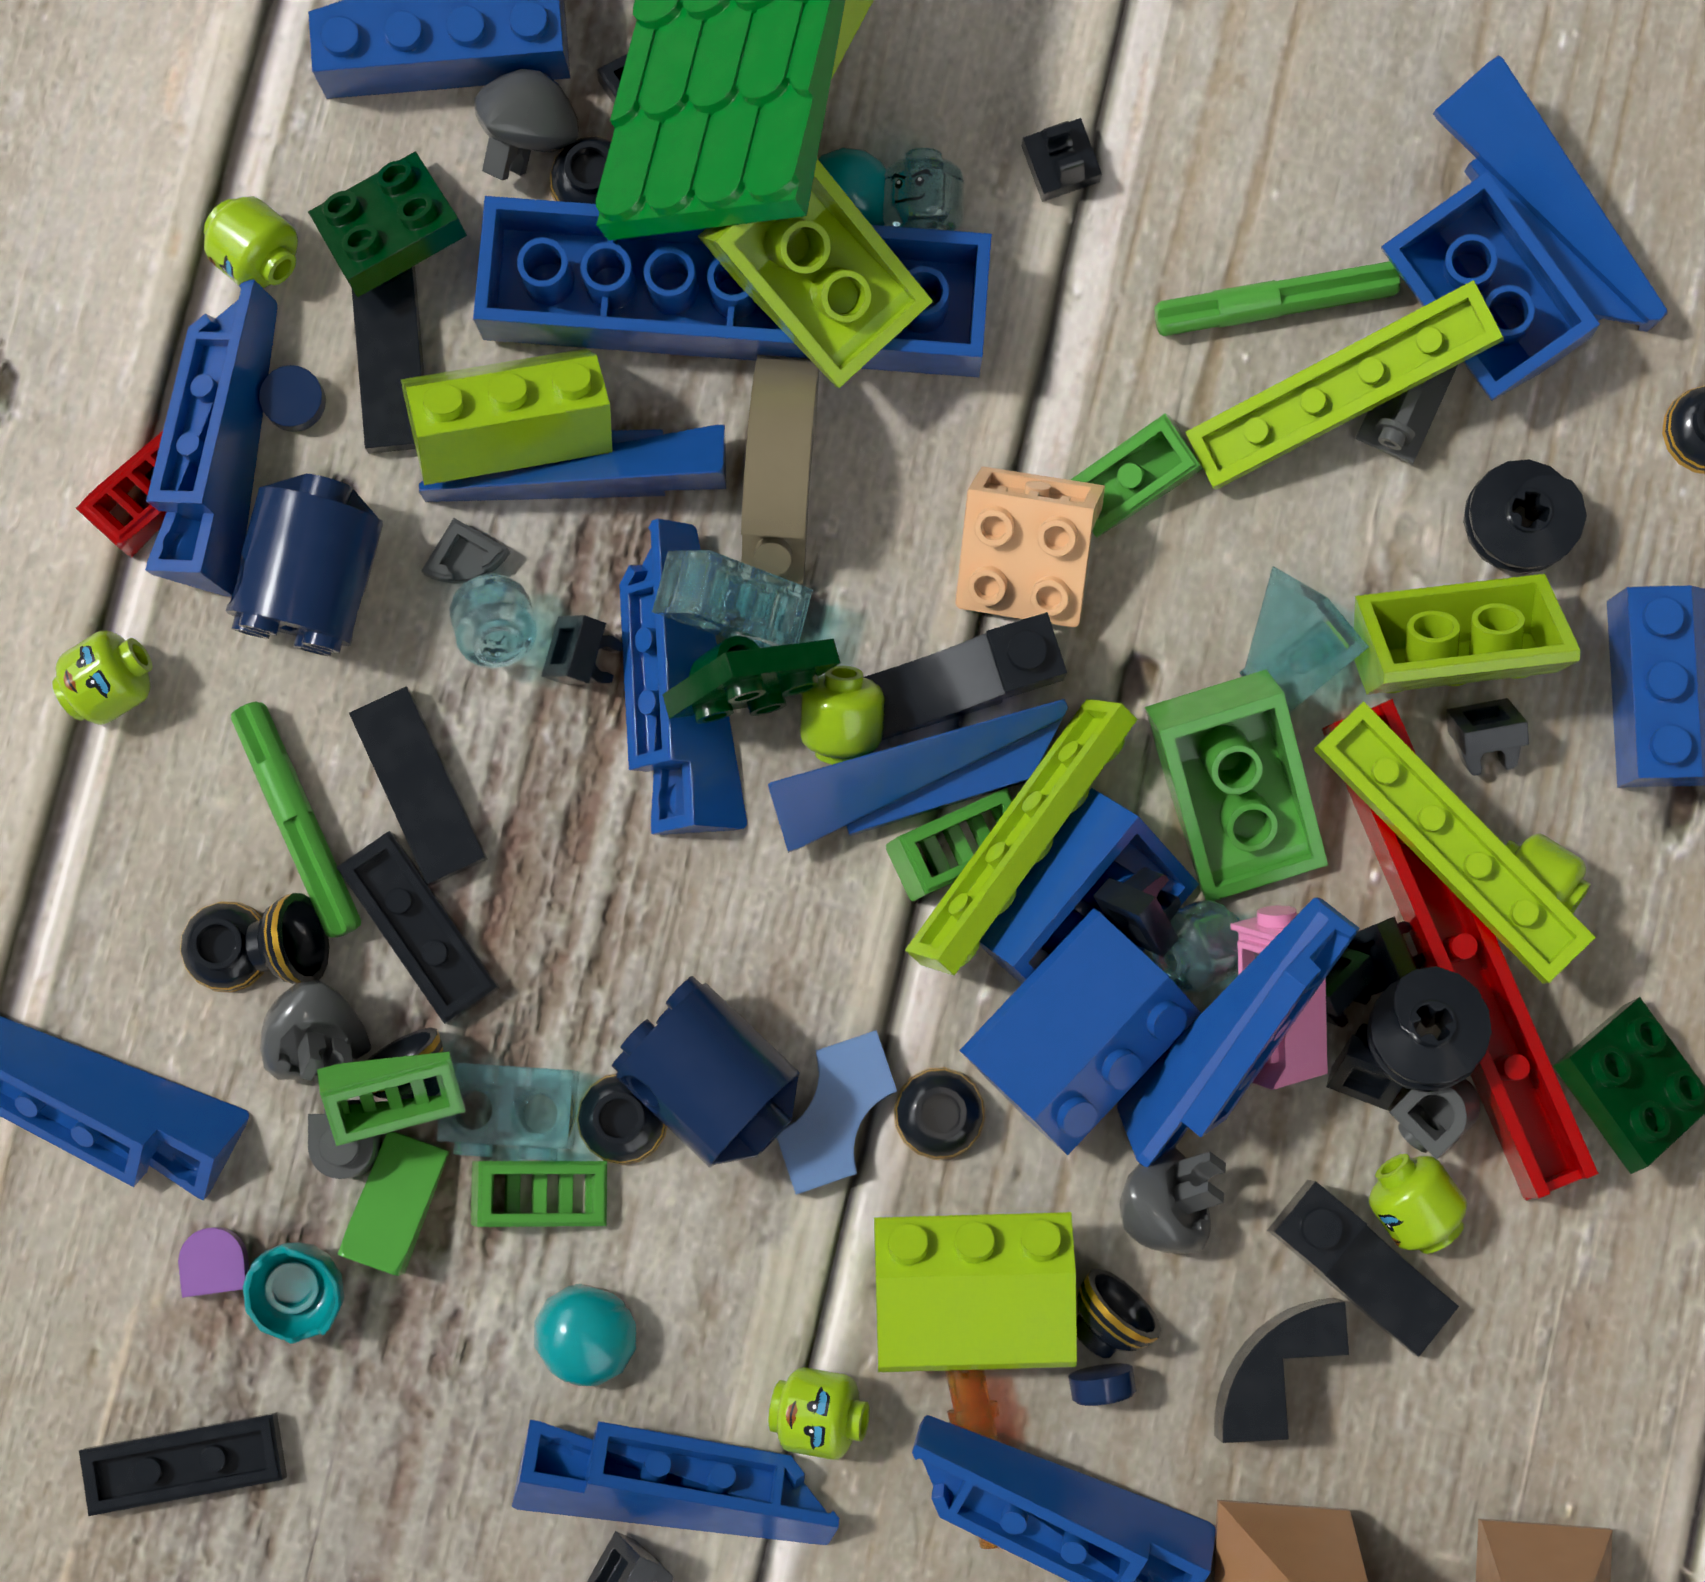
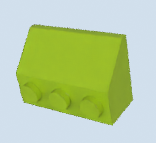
[401,348,612,485]
[1353,574,1581,695]
[874,1212,1077,1372]

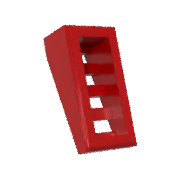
[76,431,167,558]

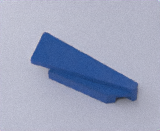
[1433,55,1668,332]
[145,280,278,597]
[419,425,726,502]
[619,518,747,835]
[768,699,1068,853]
[1117,897,1360,1167]
[0,1016,249,1201]
[912,1415,1216,1582]
[512,1420,840,1545]

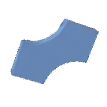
[777,1030,897,1195]

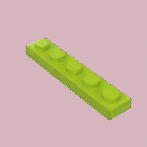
[1185,280,1504,490]
[905,699,1138,976]
[1313,701,1596,984]

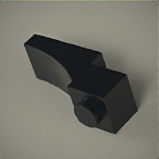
[864,612,1067,740]
[1267,1180,1459,1357]

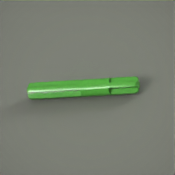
[1154,261,1400,336]
[231,701,361,938]

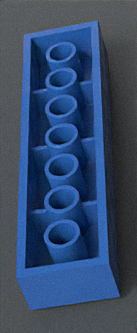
[473,196,992,378]

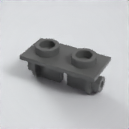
[1355,365,1458,465]

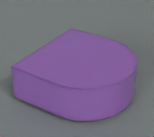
[178,1227,249,1298]

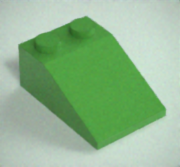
[1145,669,1328,903]

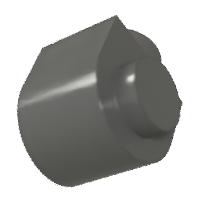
[1389,1079,1480,1160]
[308,1100,382,1179]

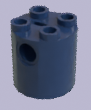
[226,474,383,656]
[612,976,800,1168]

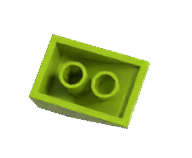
[698,159,933,388]

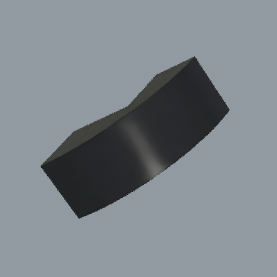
[1214,1298,1349,1443]

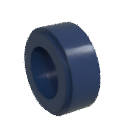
[259,365,326,432]
[1068,1363,1137,1406]

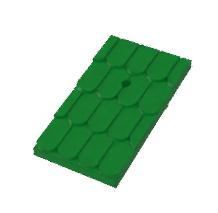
[596,0,874,241]

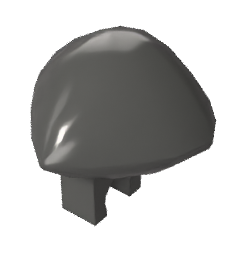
[474,69,579,181]
[260,980,371,1081]
[1119,1147,1226,1254]

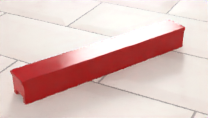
[1322,699,1599,1200]

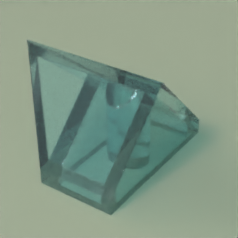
[1239,566,1369,713]

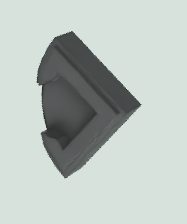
[421,518,510,584]

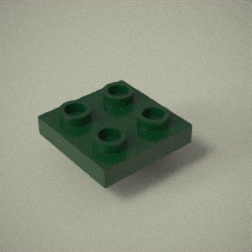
[308,151,467,298]
[662,635,841,724]
[1553,997,1705,1174]

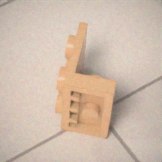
[955,466,1105,627]

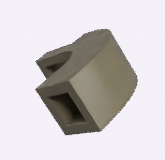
[741,355,819,584]

